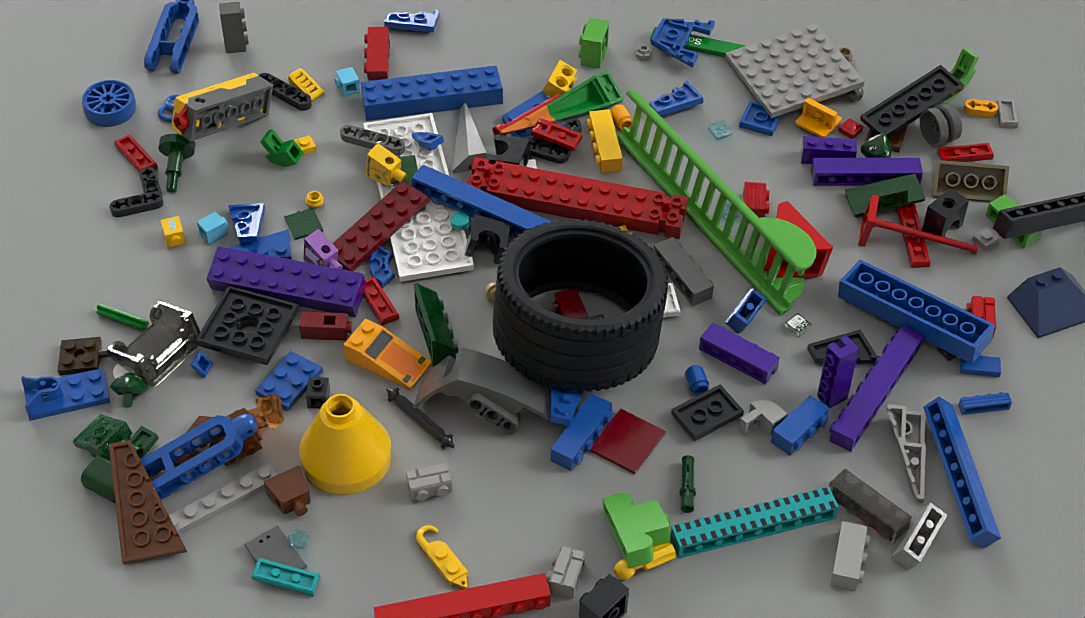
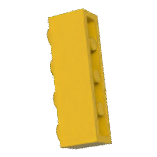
[586,109,623,173]

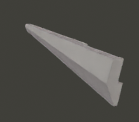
[452,103,486,174]
[886,404,926,503]

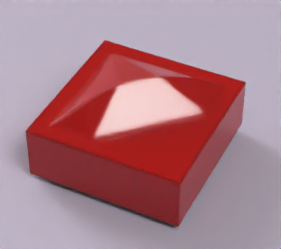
[838,118,864,139]

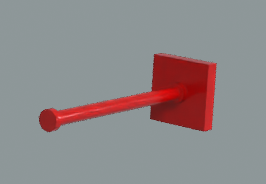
[858,195,979,255]

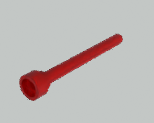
[492,94,561,136]

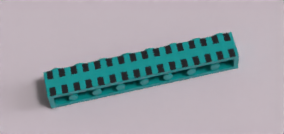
[670,487,839,558]

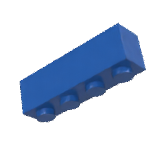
[551,393,614,471]

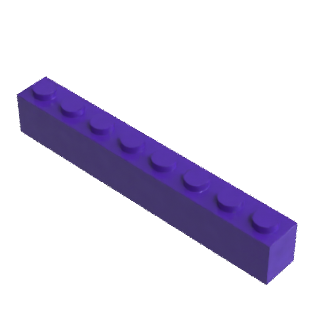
[829,326,924,452]

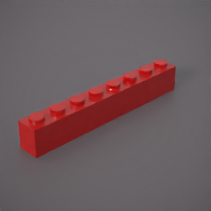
[373,573,551,618]

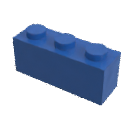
[771,395,829,455]

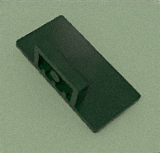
[845,174,925,217]

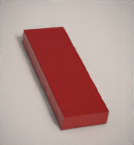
[114,134,158,172]
[937,143,994,162]
[363,277,399,326]

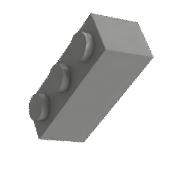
[892,502,947,570]
[830,521,870,591]

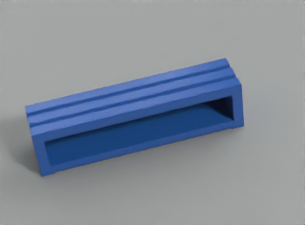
[958,392,1012,415]

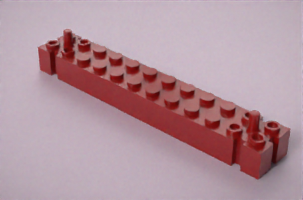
[466,157,688,239]

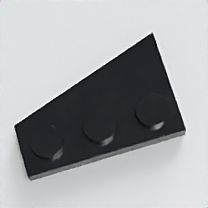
[807,329,878,363]

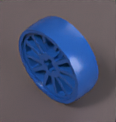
[82,80,136,127]

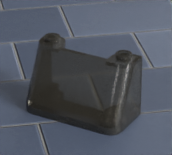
[106,301,200,387]

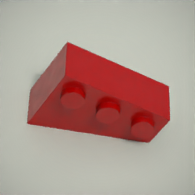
[364,27,390,80]

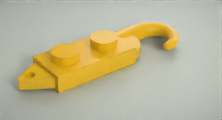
[416,525,468,589]

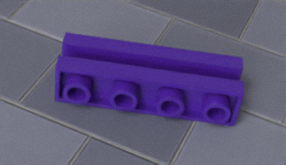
[699,323,780,385]
[817,336,859,409]

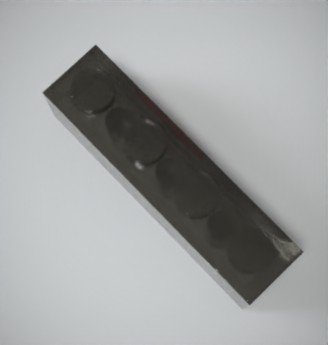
[829,469,912,543]

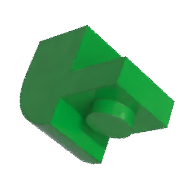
[260,129,304,167]

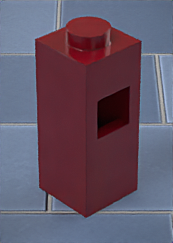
[299,312,352,341]

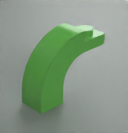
[940,47,979,105]

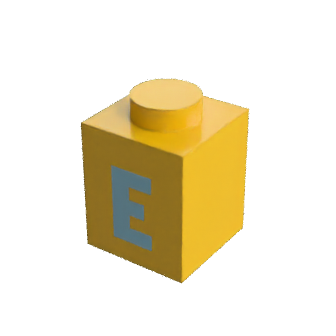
[161,216,186,248]

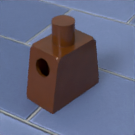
[263,465,311,517]

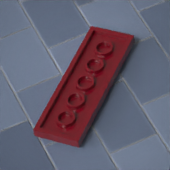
[333,180,429,271]

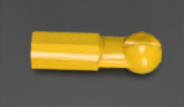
[614,542,676,580]

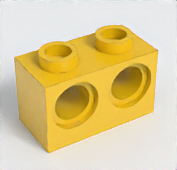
[542,60,577,97]

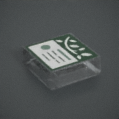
[784,313,812,338]

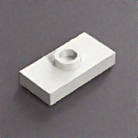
[663,283,681,318]

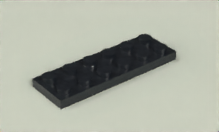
[860,65,964,138]

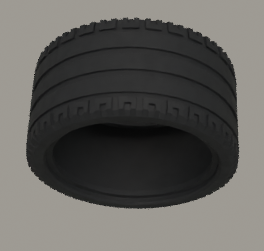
[493,219,668,392]

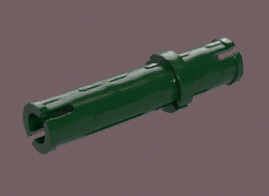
[679,455,696,513]

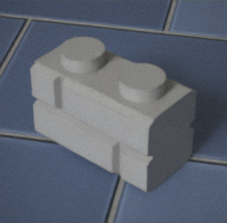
[406,463,452,501]
[546,546,586,598]

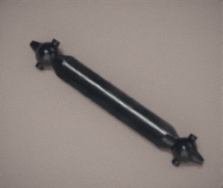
[386,387,455,449]

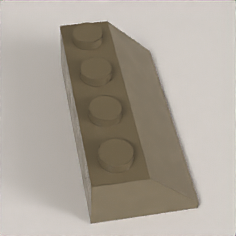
[932,160,1010,201]

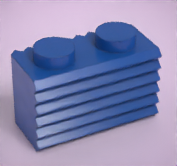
[726,288,767,333]

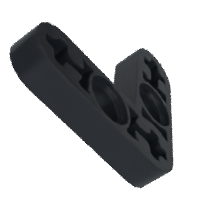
[523,118,582,164]
[110,167,164,217]

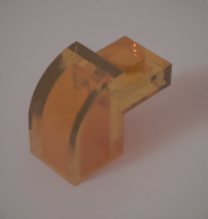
[248,393,284,429]

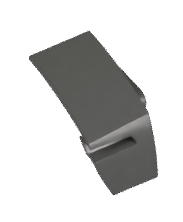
[413,348,551,435]

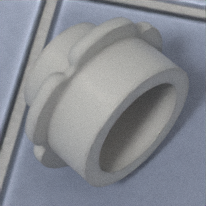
[635,45,652,60]

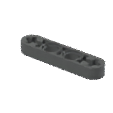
[340,125,405,156]

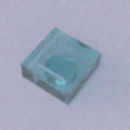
[708,119,733,140]

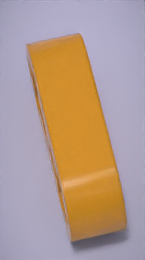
[964,99,998,118]

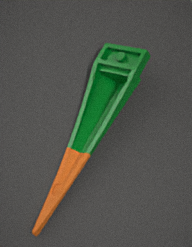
[499,70,624,135]

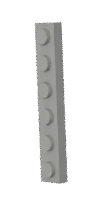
[169,463,278,535]

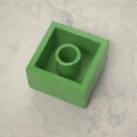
[578,18,609,68]

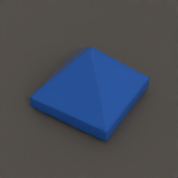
[190,350,213,378]

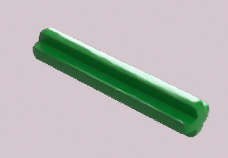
[96,304,149,330]

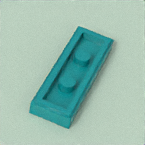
[251,558,320,596]

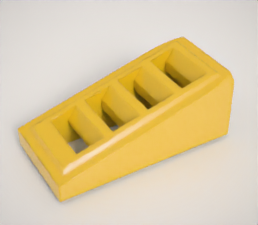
[288,68,324,102]

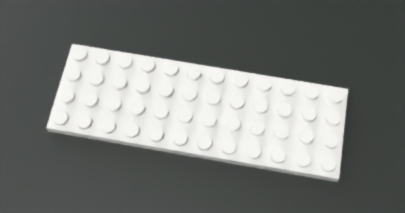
[363,113,474,282]

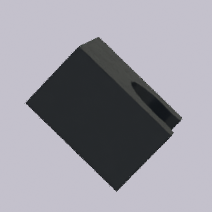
[485,135,532,166]
[922,188,969,244]
[465,214,510,265]

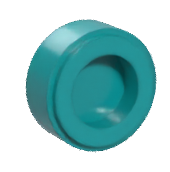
[451,212,469,230]

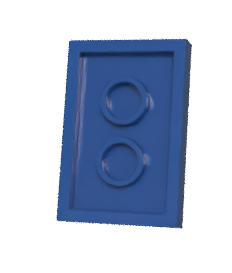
[255,351,323,411]

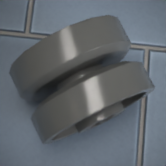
[919,103,962,147]

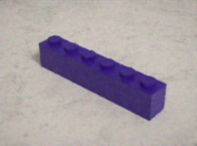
[811,158,923,186]

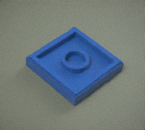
[739,101,782,136]

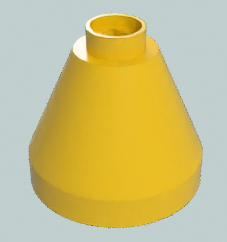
[299,394,392,495]

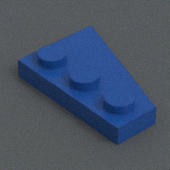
[384,10,439,33]
[649,81,703,117]
[228,203,265,243]

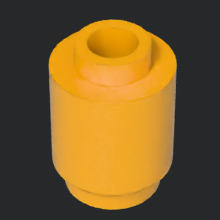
[610,105,632,130]

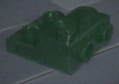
[73,414,133,459]

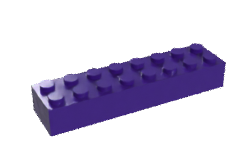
[206,246,366,317]

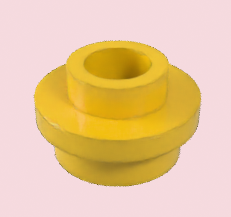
[305,191,324,208]

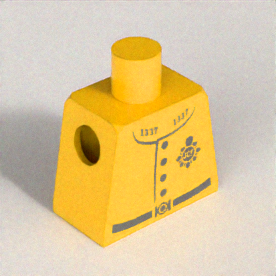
[366,143,407,186]

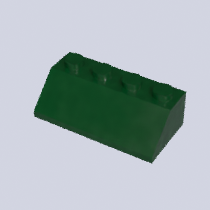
[413,283,458,366]

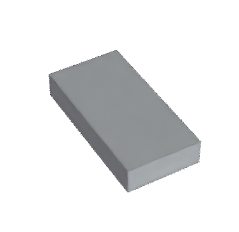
[996,99,1019,128]

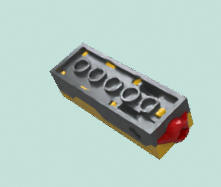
[171,73,273,142]

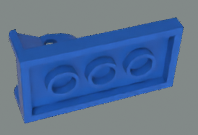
[21,368,110,421]

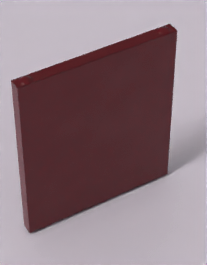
[590,409,666,474]

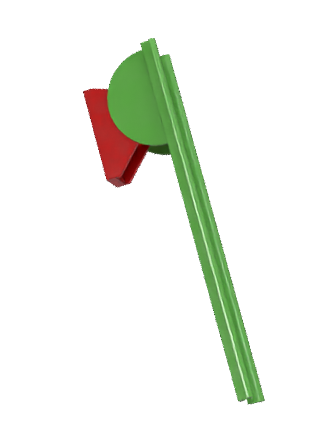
[616,89,833,315]

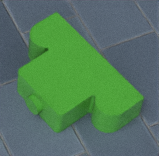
[602,493,670,568]

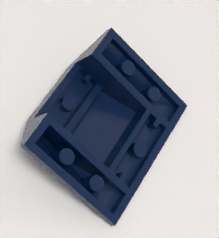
[1007,267,1085,338]

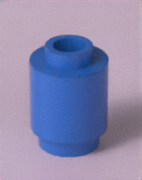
[685,365,709,395]

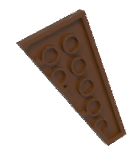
[109,440,187,564]

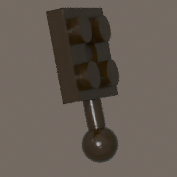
[57,337,127,375]

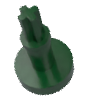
[158,134,196,192]

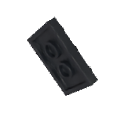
[671,384,744,441]

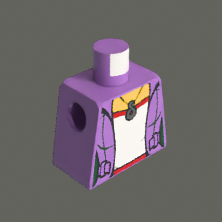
[303,229,343,269]

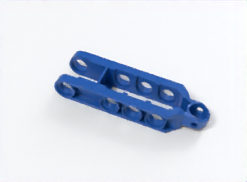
[144,0,199,72]
[140,413,257,500]

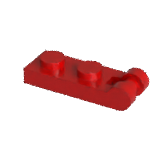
[531,118,583,151]

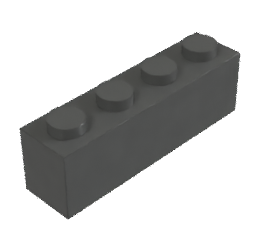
[653,237,714,306]

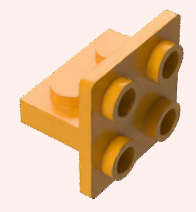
[795,98,842,137]

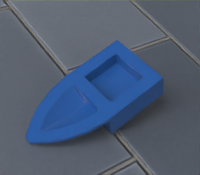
[411,132,444,150]

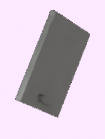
[245,526,307,586]

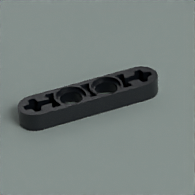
[259,73,312,111]

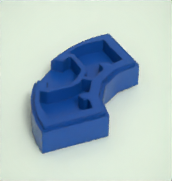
[369,246,395,288]

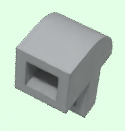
[739,400,787,436]

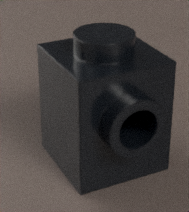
[306,377,330,409]

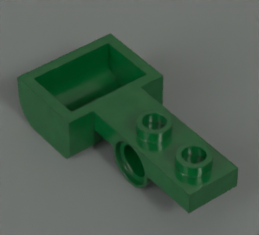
[81,426,159,504]

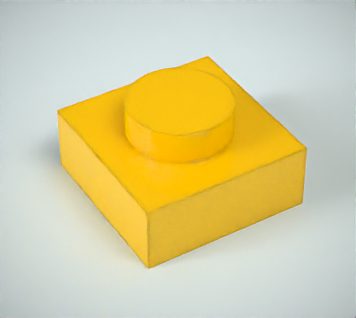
[294,135,317,156]

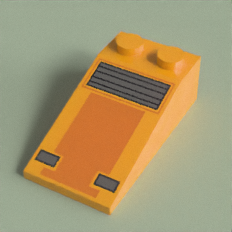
[344,319,432,390]

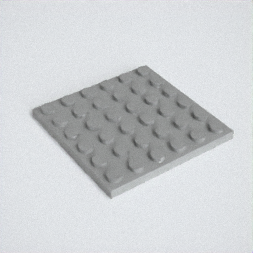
[726,23,865,118]

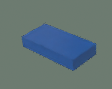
[960,356,1001,377]

